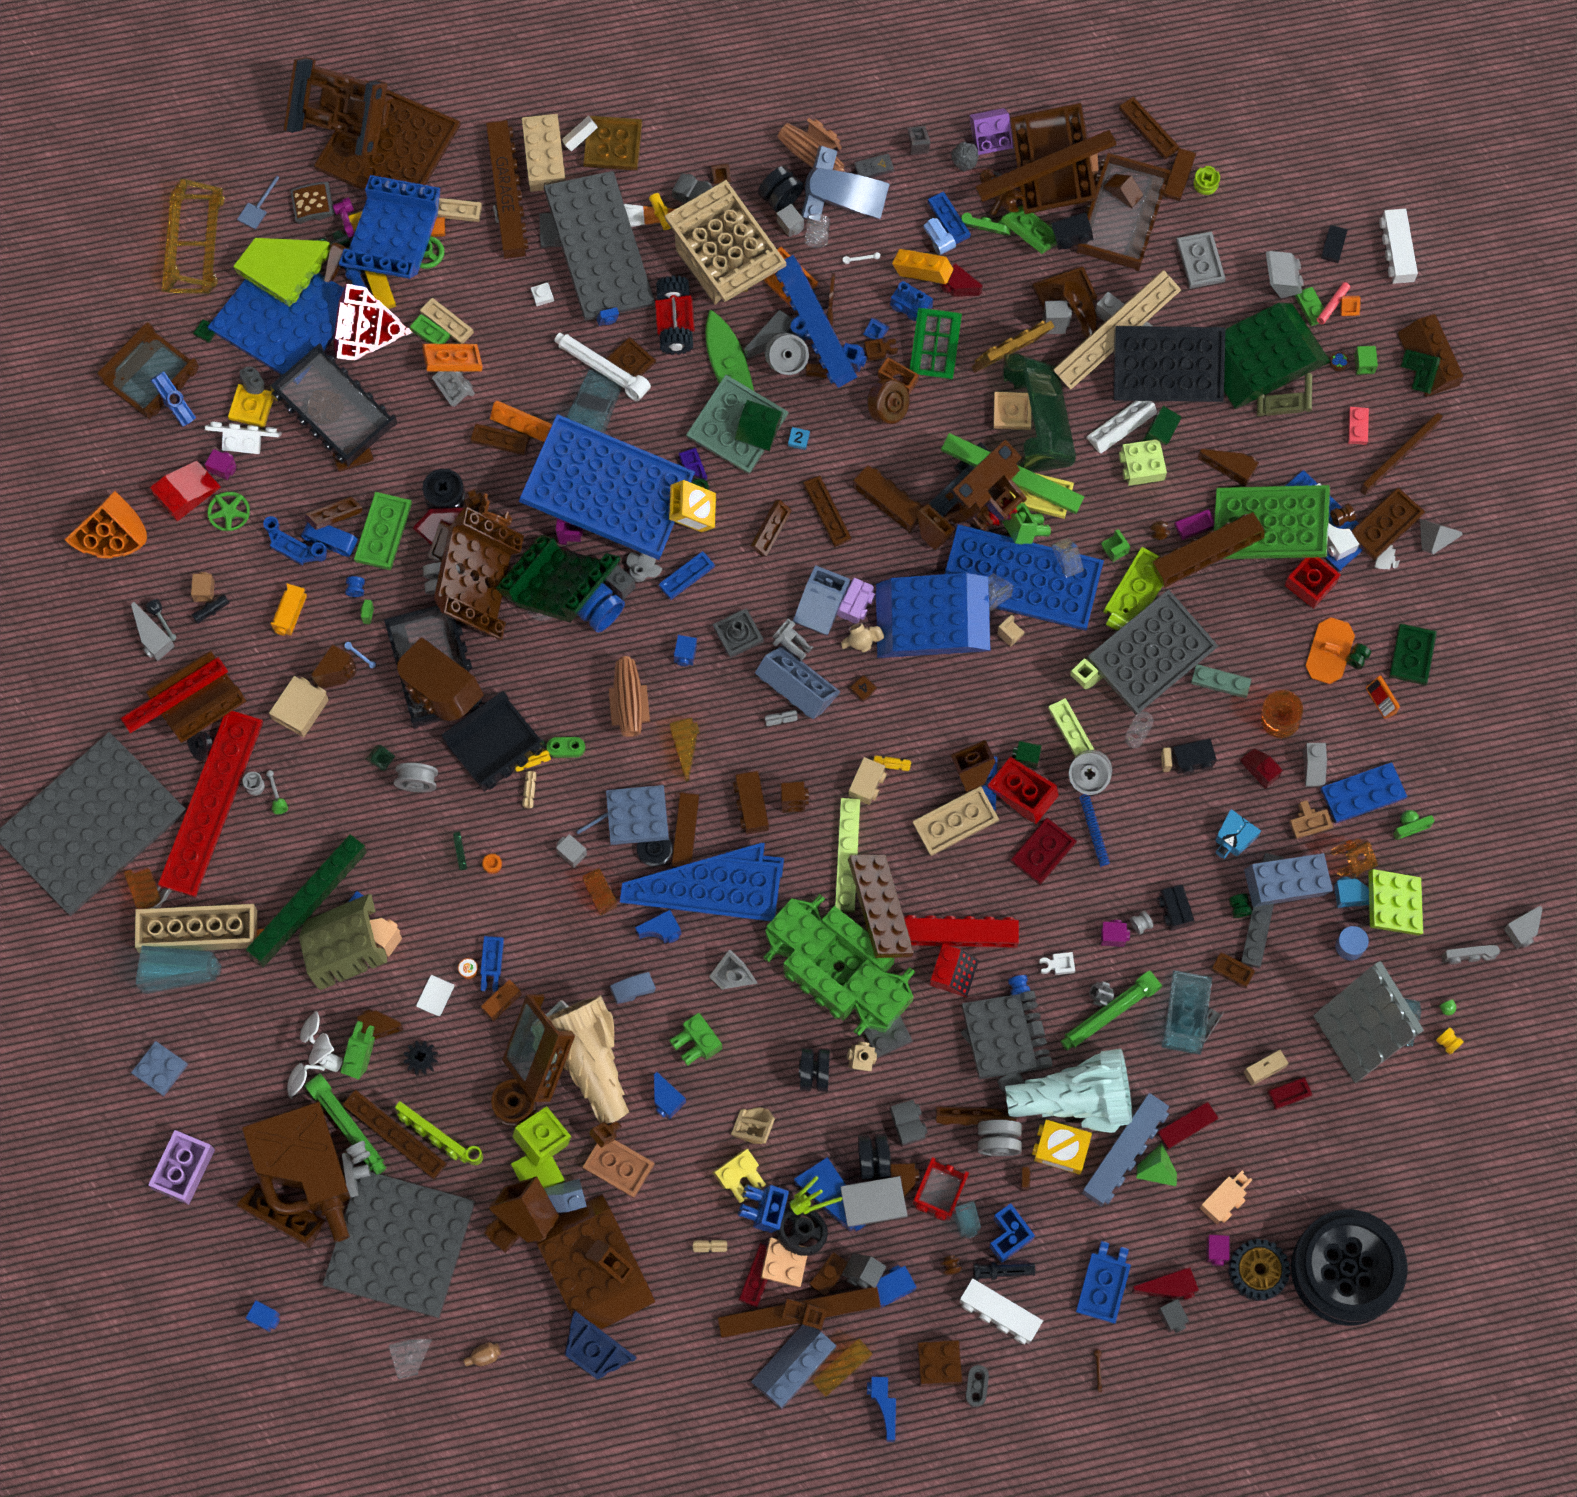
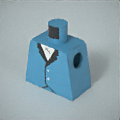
[1215,809,1261,859]

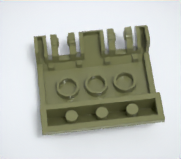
[299,894,387,990]

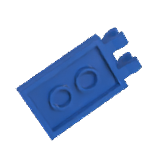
[1076,1241,1131,1324]

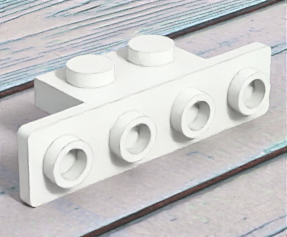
[205,422,282,454]

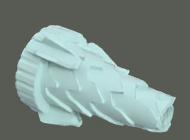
[1005,1049,1132,1133]

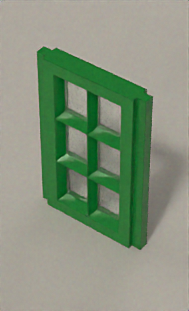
[910,308,962,380]

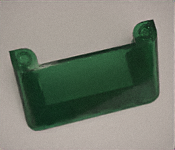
[1002,353,1076,472]

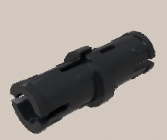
[191,594,230,624]

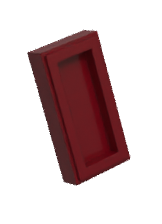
[1268,1077,1313,1110]

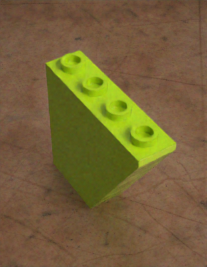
[234,238,331,307]

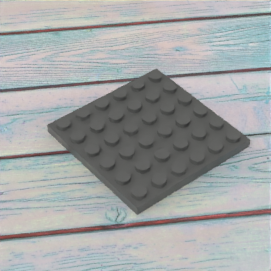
[323,1172,475,1319]

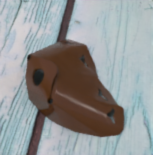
[1063,281,1096,338]

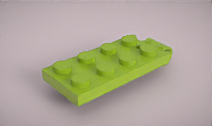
[1103,547,1163,631]
[395,1101,483,1165]

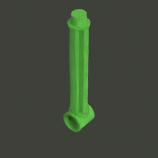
[1060,970,1162,1050]
[304,1073,386,1175]

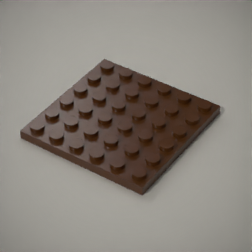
[314,80,461,191]

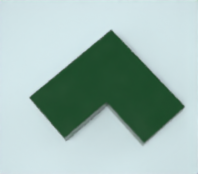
[1401,349,1441,394]

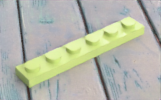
[835,798,860,913]

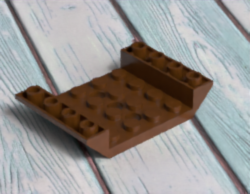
[434,507,524,640]

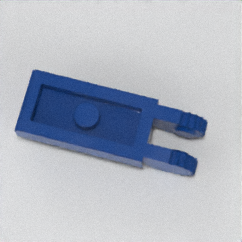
[480,936,504,992]

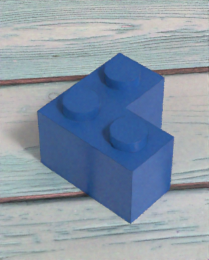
[989,1203,1035,1263]

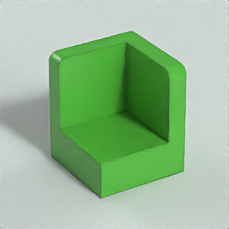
[1354,346,1378,375]
[1101,529,1130,562]

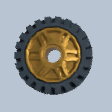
[1228,1239,1290,1301]

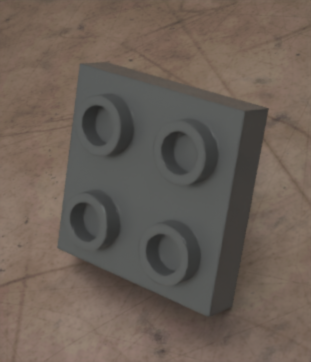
[713,608,764,658]

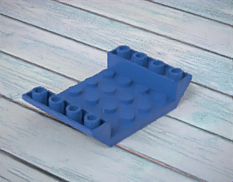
[339,175,440,279]

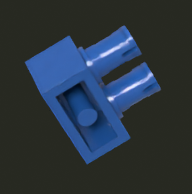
[890,281,933,321]
[738,1184,789,1233]

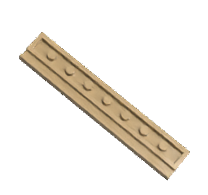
[1052,270,1181,390]

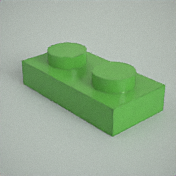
[1295,287,1328,326]
[410,314,450,344]

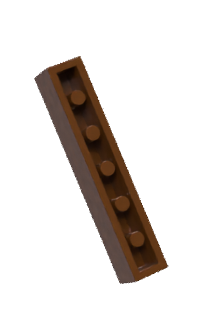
[1153,512,1265,588]

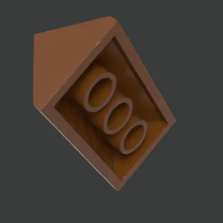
[237,1183,326,1249]

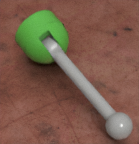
[266,770,288,814]

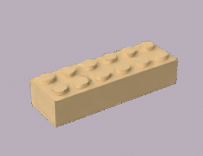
[135,904,257,953]

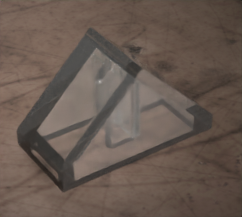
[1051,538,1084,578]

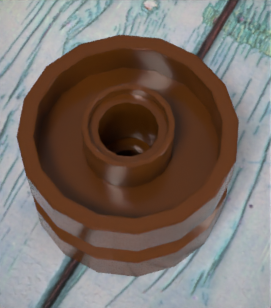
[491,1079,537,1128]

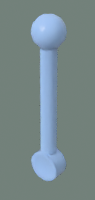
[344,642,376,668]

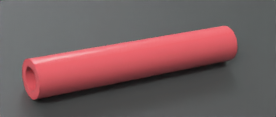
[1317,282,1350,325]

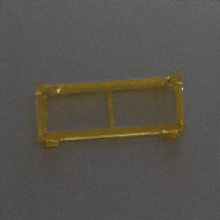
[161,178,225,294]

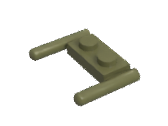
[1257,373,1312,416]

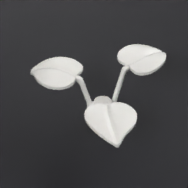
[287,1011,342,1099]

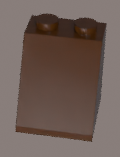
[489,1176,559,1243]

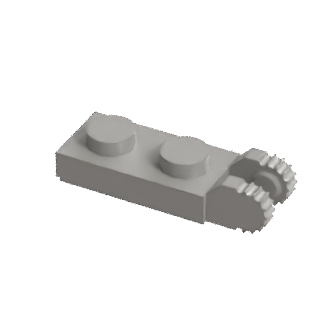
[1442,945,1500,964]

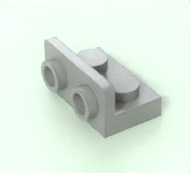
[432,371,475,407]

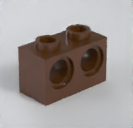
[781,781,809,813]

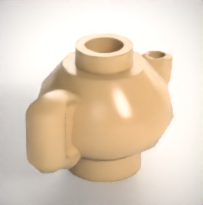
[841,623,884,652]

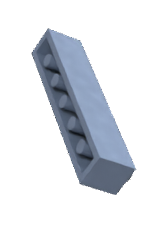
[1082,1093,1169,1207]

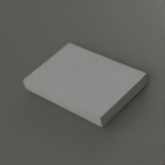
[1176,231,1226,289]
[840,1176,908,1227]

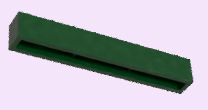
[246,834,367,968]

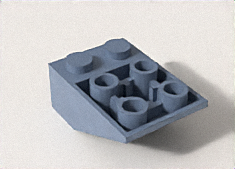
[793,565,850,636]

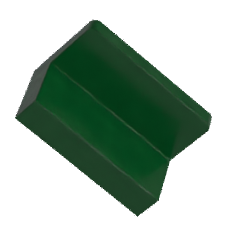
[1142,406,1182,445]

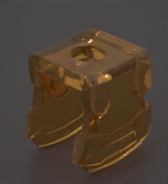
[1330,838,1378,878]

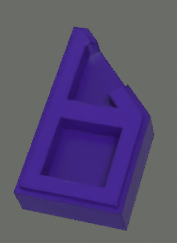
[678,448,707,480]

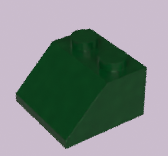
[735,400,782,452]

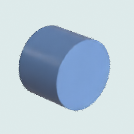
[1335,926,1369,960]

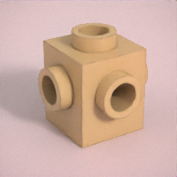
[847,1041,877,1071]

